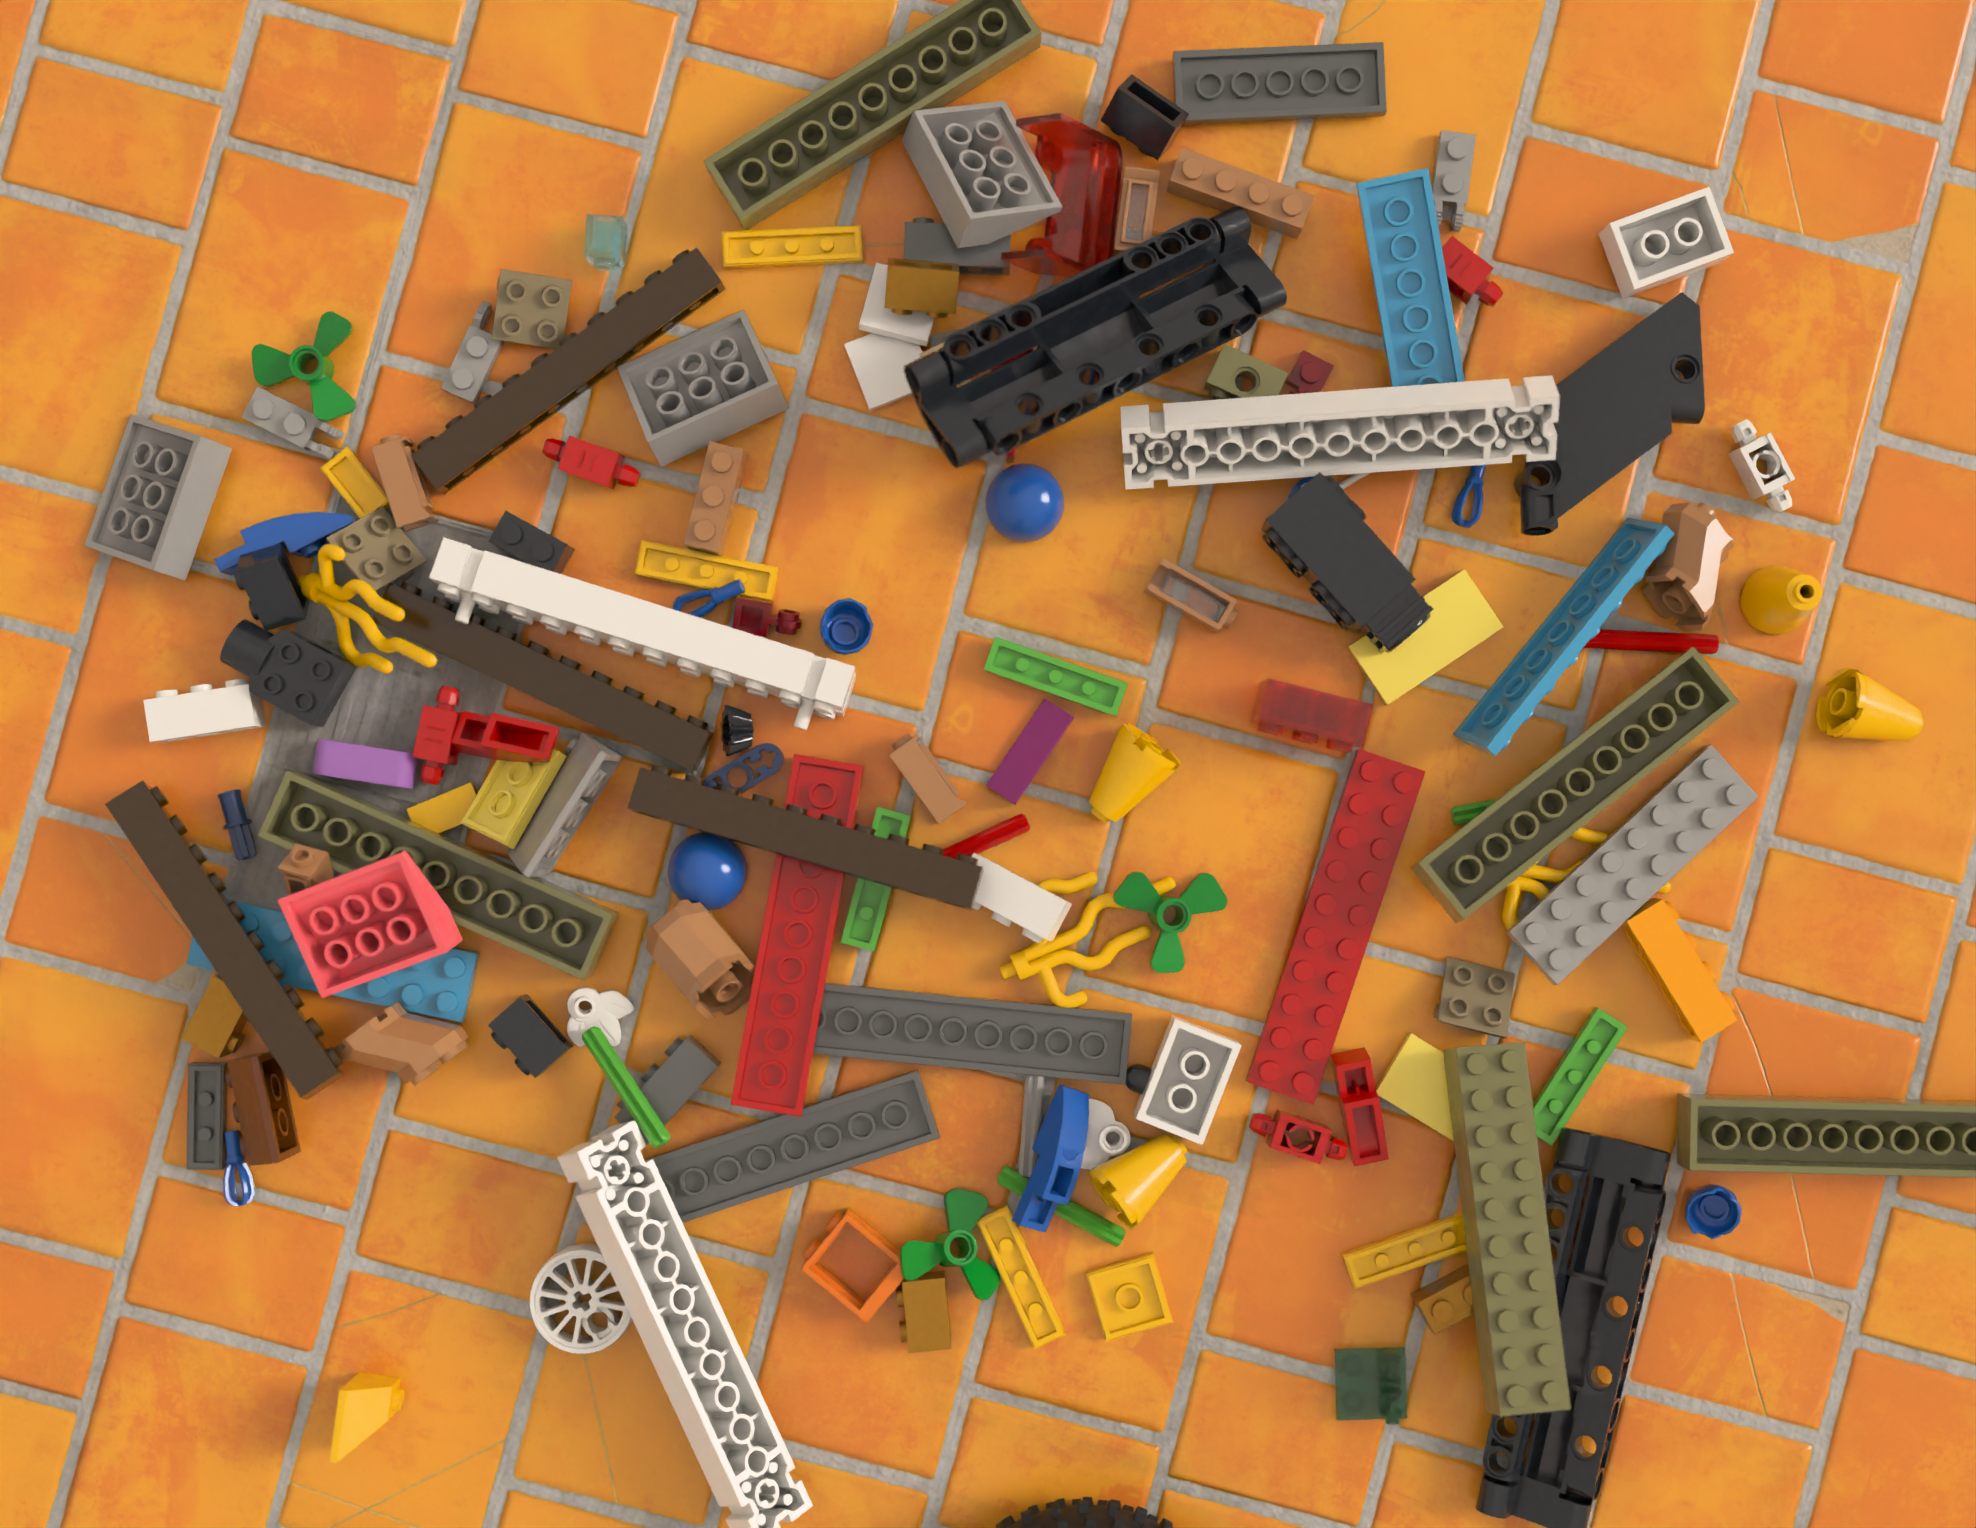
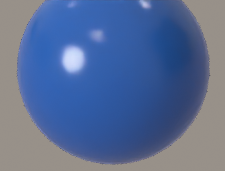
[985,464,1064,543]
[668,832,747,911]

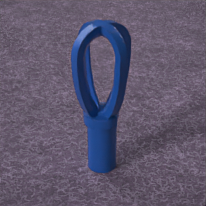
[1452,465,1486,528]
[673,579,745,618]
[223,1130,255,1206]

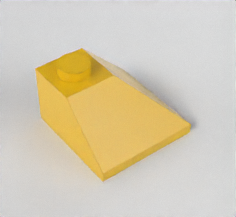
[330,1372,404,1463]

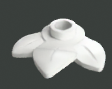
[567,987,634,1047]
[1081,1098,1131,1170]

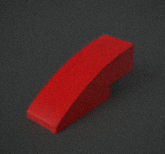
[451,711,560,763]
[1330,1047,1389,1166]

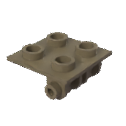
[492,269,572,349]
[326,506,427,591]
[1433,957,1515,1039]

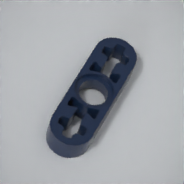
[704,743,784,796]

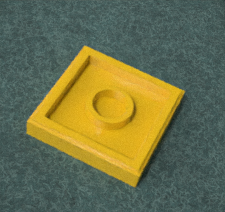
[1086,1252,1173,1342]

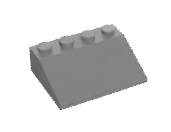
[902,101,1063,248]
[617,310,789,467]
[84,414,232,581]
[507,733,624,878]

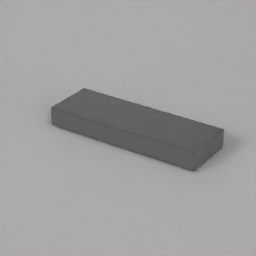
[187,1062,228,1170]

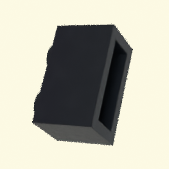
[1100,74,1189,161]
[489,510,575,574]
[234,543,309,631]
[488,994,573,1078]

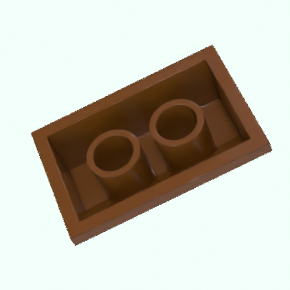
[225,1051,301,1166]

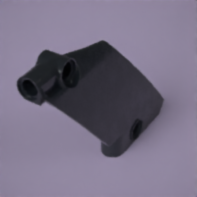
[1514,292,1705,536]

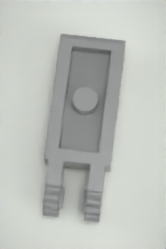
[1432,130,1476,232]
[441,301,504,404]
[242,386,345,459]

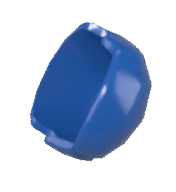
[819,598,873,655]
[1684,1184,1741,1239]

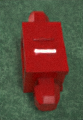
[1442,236,1503,307]
[542,436,641,490]
[412,685,461,785]
[1249,1109,1348,1164]

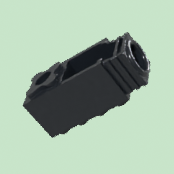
[1262,472,1433,654]

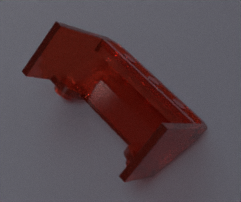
[1001,113,1123,277]

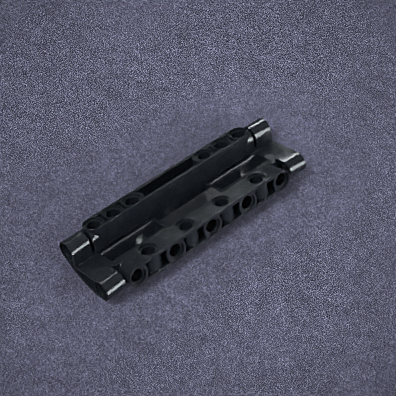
[904,207,1287,469]
[1476,1127,1671,1528]

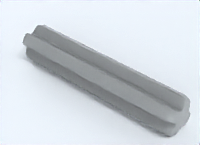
[1019,1075,1045,1177]

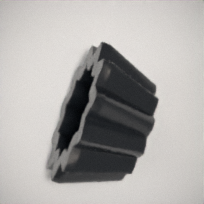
[721,705,754,756]

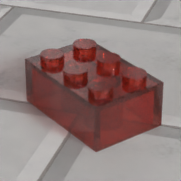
[1250,678,1373,753]

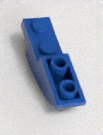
[214,512,359,576]
[1012,1084,1089,1232]

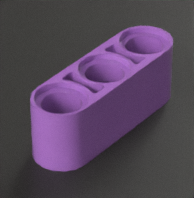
[312,739,418,789]

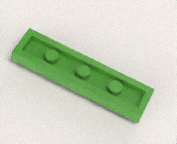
[983,636,1128,717]
[840,806,911,952]
[1533,1007,1628,1146]

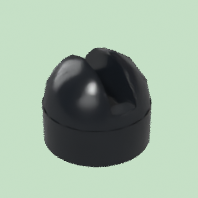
[1126,1064,1152,1095]

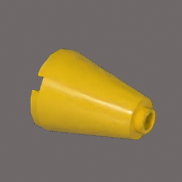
[1739,565,1822,635]
[1816,668,1923,741]
[1089,723,1181,823]
[1088,1134,1187,1229]

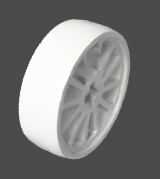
[530,1243,633,1354]

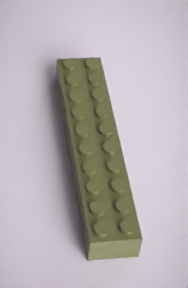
[703,0,1041,230]
[1411,647,1740,923]
[258,771,619,980]
[1443,1042,1571,1417]
[1677,1093,1976,1178]

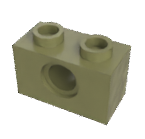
[1203,344,1288,400]

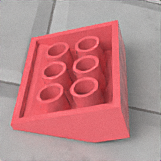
[278,851,463,998]

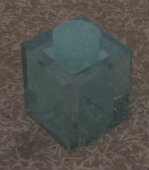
[584,214,628,271]

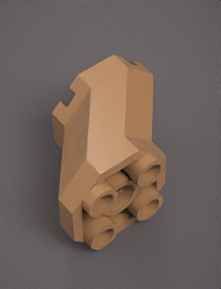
[1644,502,1734,631]
[644,899,756,1020]
[334,1002,469,1086]

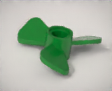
[251,311,356,422]
[1113,872,1227,973]
[899,1189,1001,1300]

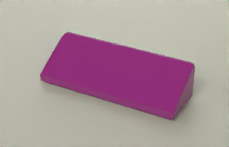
[986,699,1074,805]

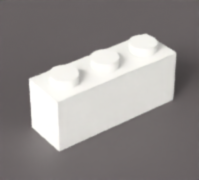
[143,679,266,743]
[972,853,1072,943]

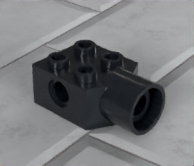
[220,619,357,727]

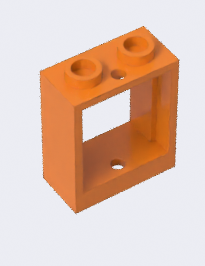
[801,1208,903,1323]

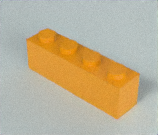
[1621,898,1738,1043]

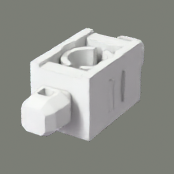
[1728,419,1795,514]

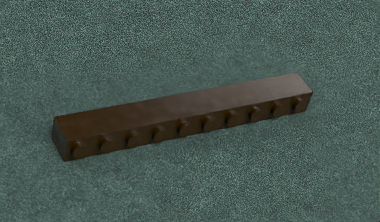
[411,247,725,495]
[372,581,714,771]
[628,764,984,911]
[105,780,344,1100]

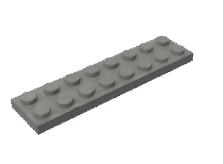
[1506,745,1759,985]

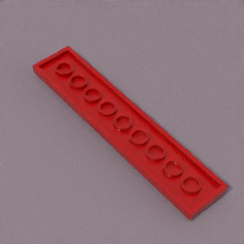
[1245,749,1426,1105]
[730,754,864,1117]

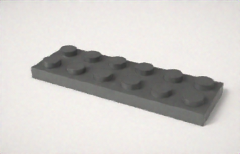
[1173,42,1387,124]

